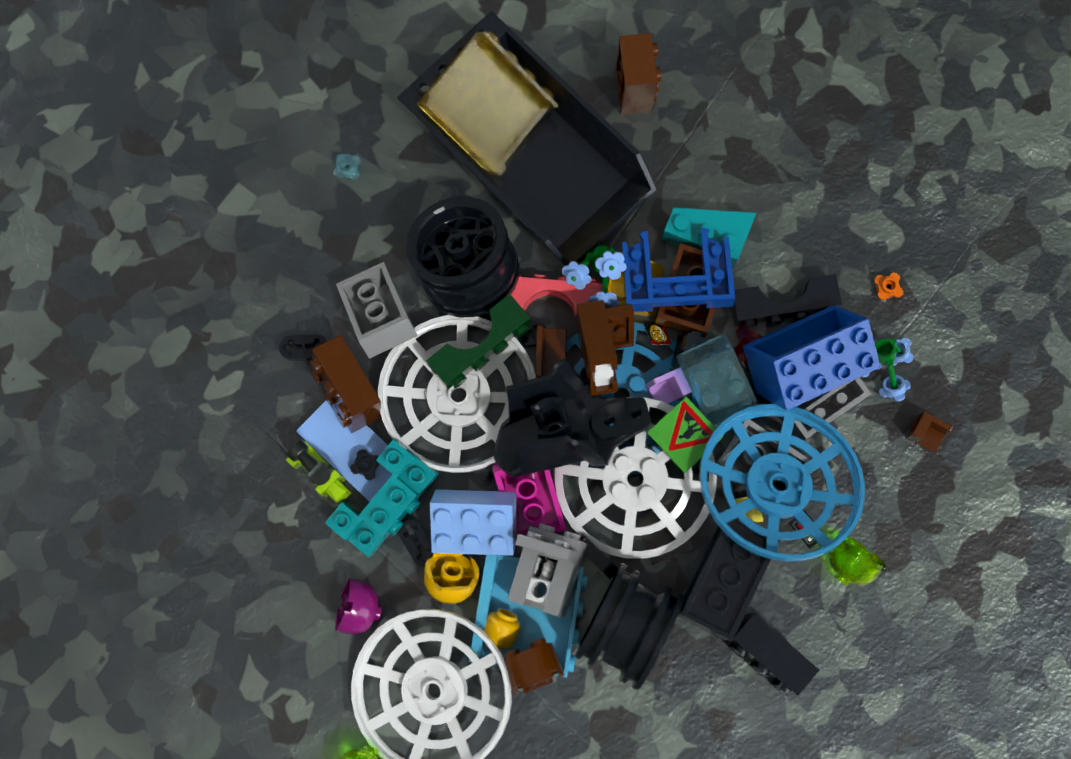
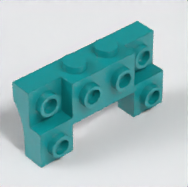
[325,439,439,557]

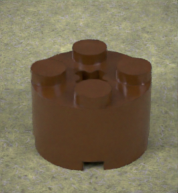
[504,638,565,696]

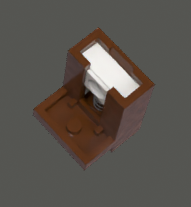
[577,300,634,396]

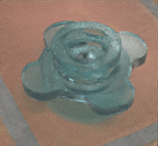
[334,154,361,180]

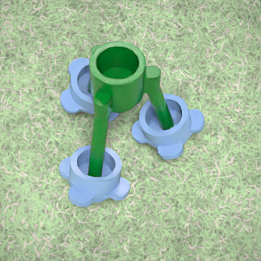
[862,338,914,402]

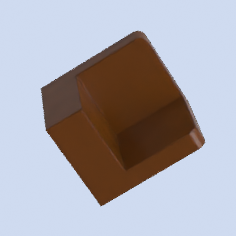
[906,412,953,453]

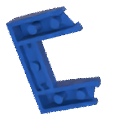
[622,228,735,312]

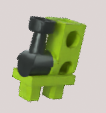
[286,440,352,504]

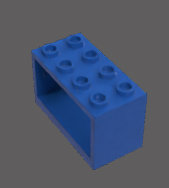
[743,305,880,410]

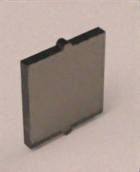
[636,506,694,565]

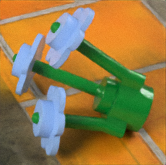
[562,246,626,308]

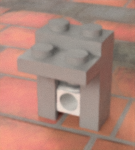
[507,523,587,618]

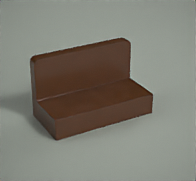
[536,325,567,378]

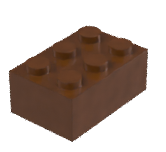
[615,33,661,115]
[654,243,716,338]
[310,335,381,434]

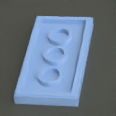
[296,401,392,502]

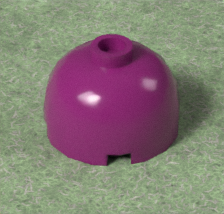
[335,578,382,635]

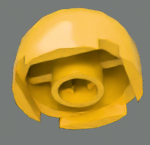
[424,553,479,604]

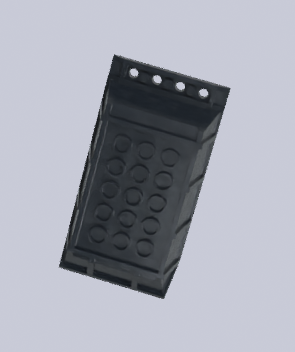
[397,11,657,266]

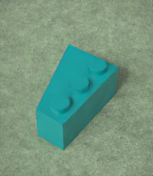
[661,208,756,268]

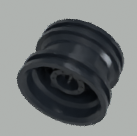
[574,563,685,691]

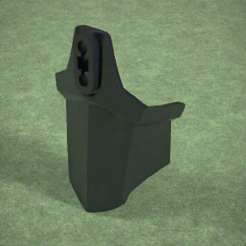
[494,359,652,478]

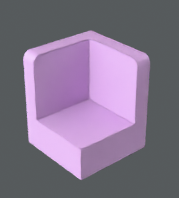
[645,367,692,404]

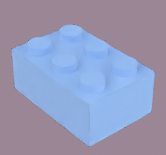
[430,490,517,556]

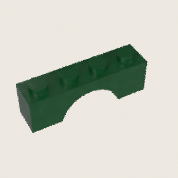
[426,294,531,390]

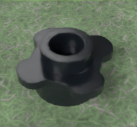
[350,449,381,480]

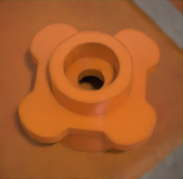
[874,272,903,300]

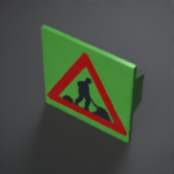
[647,397,723,473]

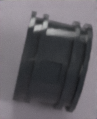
[405,196,520,318]

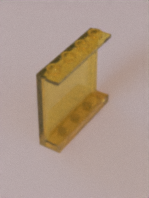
[417,31,558,176]

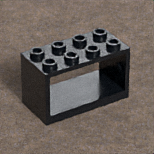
[678,518,781,641]

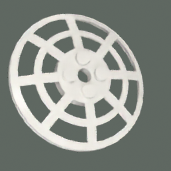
[378,315,536,473]
[555,397,717,559]
[351,609,512,759]

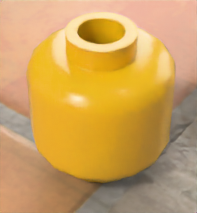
[484,608,521,652]

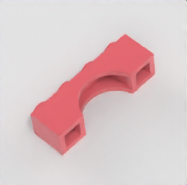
[511,274,602,318]

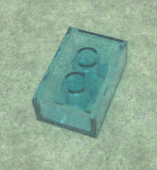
[676,333,759,429]

